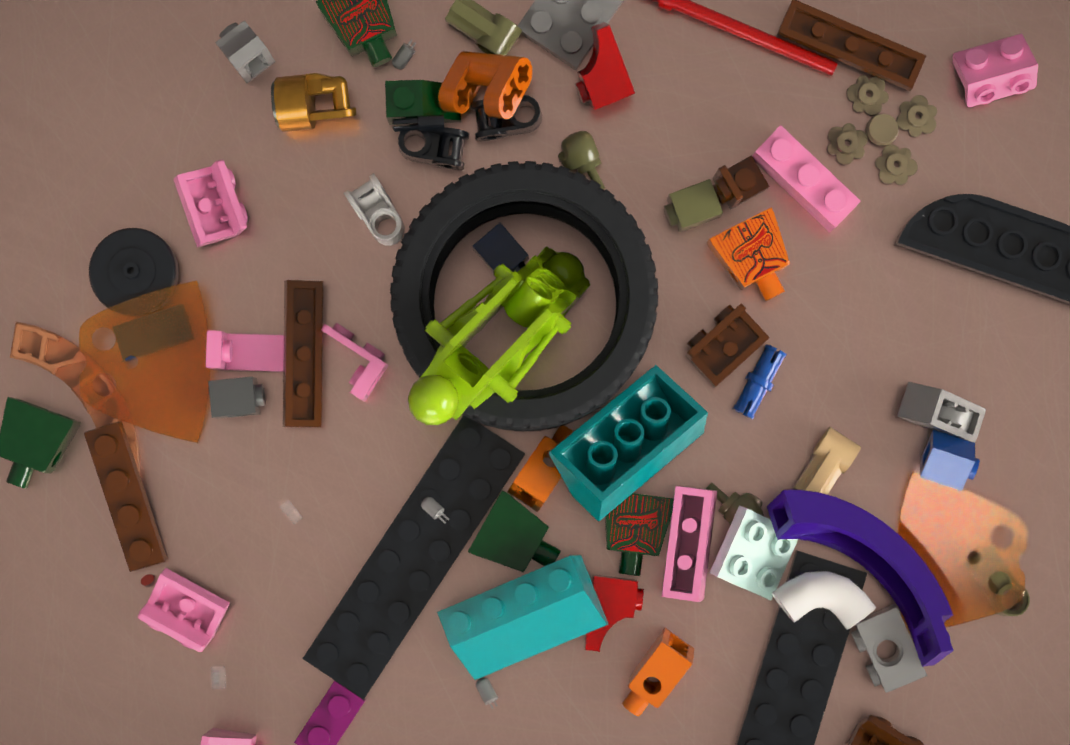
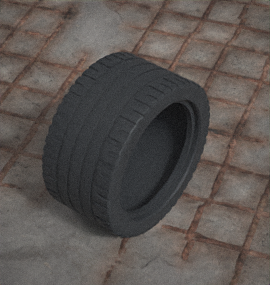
[390,161,658,432]

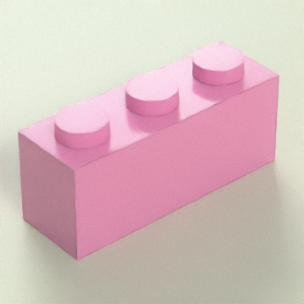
[752,125,861,233]
[662,486,717,602]

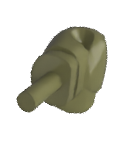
[558,131,605,189]
[706,483,764,525]

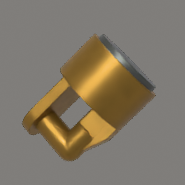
[271,73,357,132]

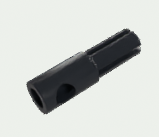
[392,115,444,132]

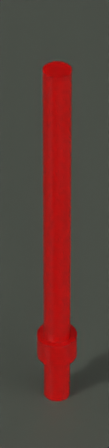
[653,0,838,76]

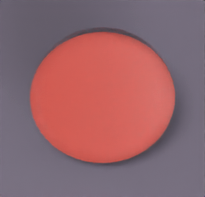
[141,574,155,587]

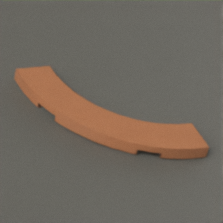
[10,322,140,473]

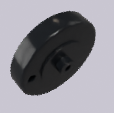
[89,228,179,316]

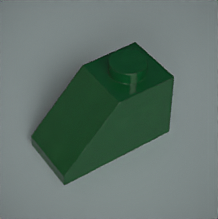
[385,80,461,125]

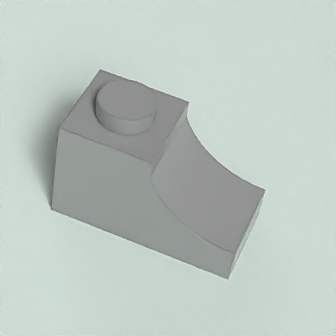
[215,20,275,83]
[898,382,986,443]

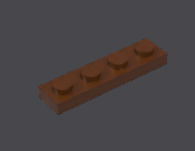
[777,0,926,91]
[283,280,323,427]
[84,421,167,572]

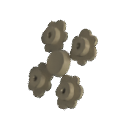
[827,75,937,185]

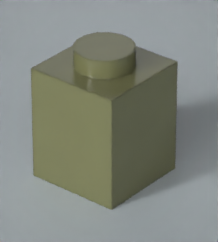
[664,179,723,232]

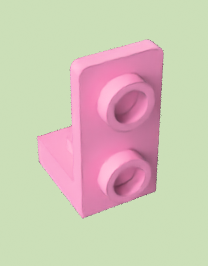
[321,323,389,402]
[206,330,284,372]

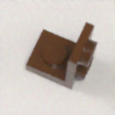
[713,155,770,210]

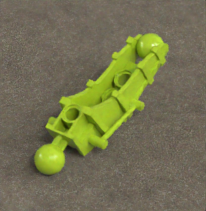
[408,246,591,425]

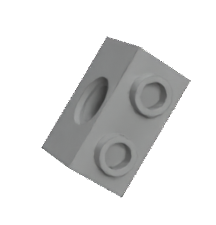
[851,604,927,693]

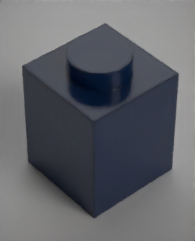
[472,222,529,273]

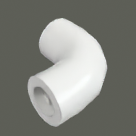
[772,571,876,630]

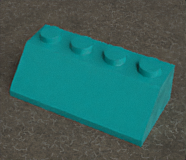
[549,365,708,522]
[437,555,609,680]

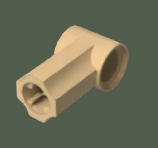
[793,427,861,495]

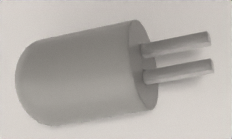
[421,497,449,524]

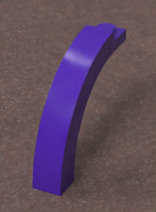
[766,490,954,667]

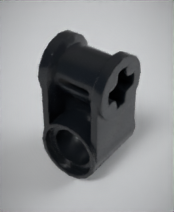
[471,95,542,141]
[398,124,469,170]

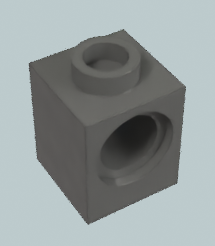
[208,376,265,419]

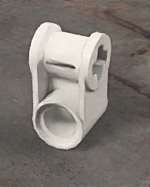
[344,174,405,246]

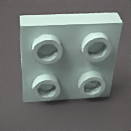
[710,505,798,601]

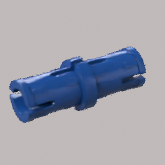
[732,344,787,419]

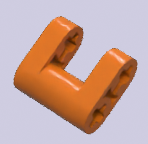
[438,51,532,119]

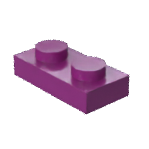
[294,680,366,745]

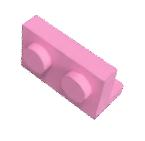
[953,33,1038,107]
[173,160,248,247]
[137,568,230,652]

